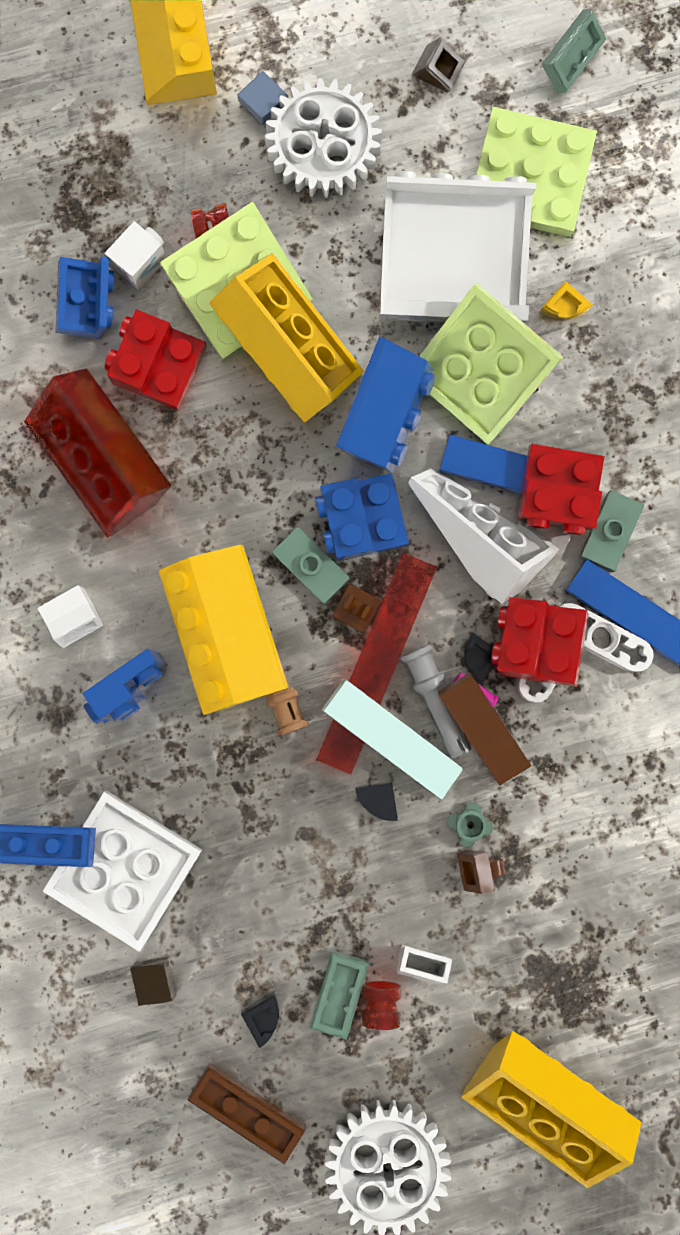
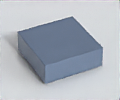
[237,71,288,125]

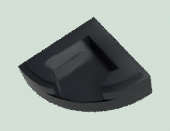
[464,632,495,685]
[355,782,398,821]
[241,991,280,1048]

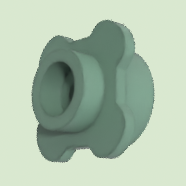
[448,802,493,848]

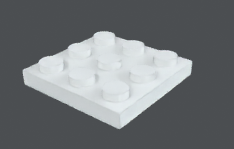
[43,791,202,952]

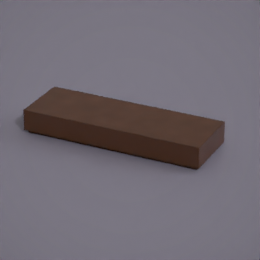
[438,672,531,786]
[187,1063,306,1165]

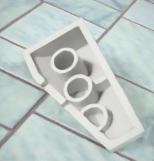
[408,468,559,604]

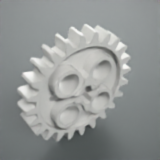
[265,78,382,198]
[325,1100,451,1235]

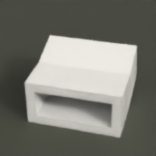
[37,585,104,648]
[395,945,452,986]

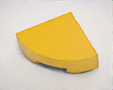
[540,281,593,320]

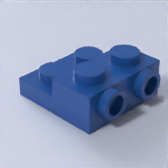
[315,473,409,562]
[82,649,168,724]

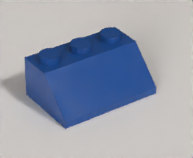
[336,337,435,473]

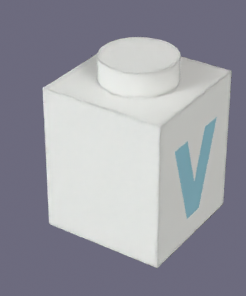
[105,221,166,291]

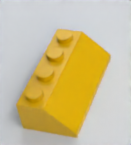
[130,0,217,105]
[209,253,365,423]
[158,545,288,715]
[461,1031,642,1188]

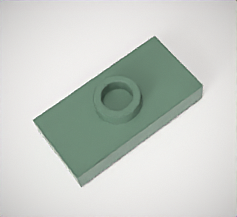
[541,9,606,93]
[579,490,644,573]
[272,526,350,605]
[310,950,369,1040]

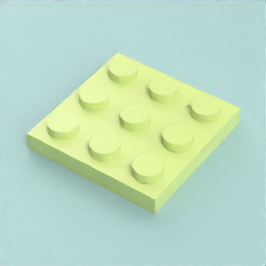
[476,107,597,237]
[160,202,313,360]
[420,283,563,445]

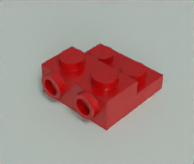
[105,309,207,411]
[517,444,605,535]
[492,597,589,687]

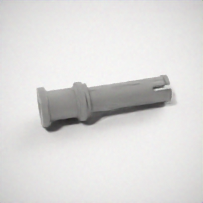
[400,644,472,759]

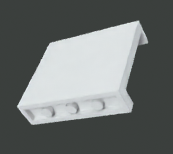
[379,171,537,324]

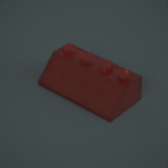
[24,368,172,538]

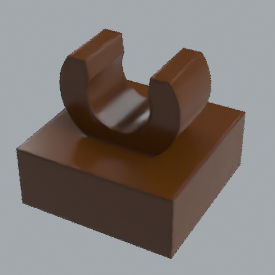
[332,584,382,634]
[457,850,506,894]

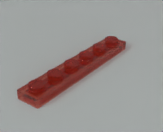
[316,553,437,774]

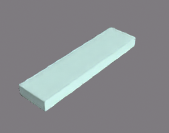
[321,679,463,799]

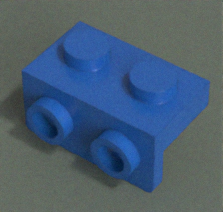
[55,256,114,339]

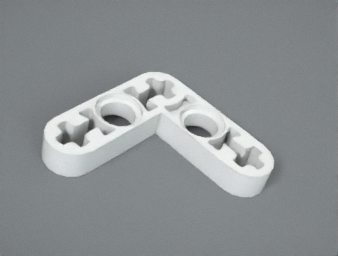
[516,603,654,703]

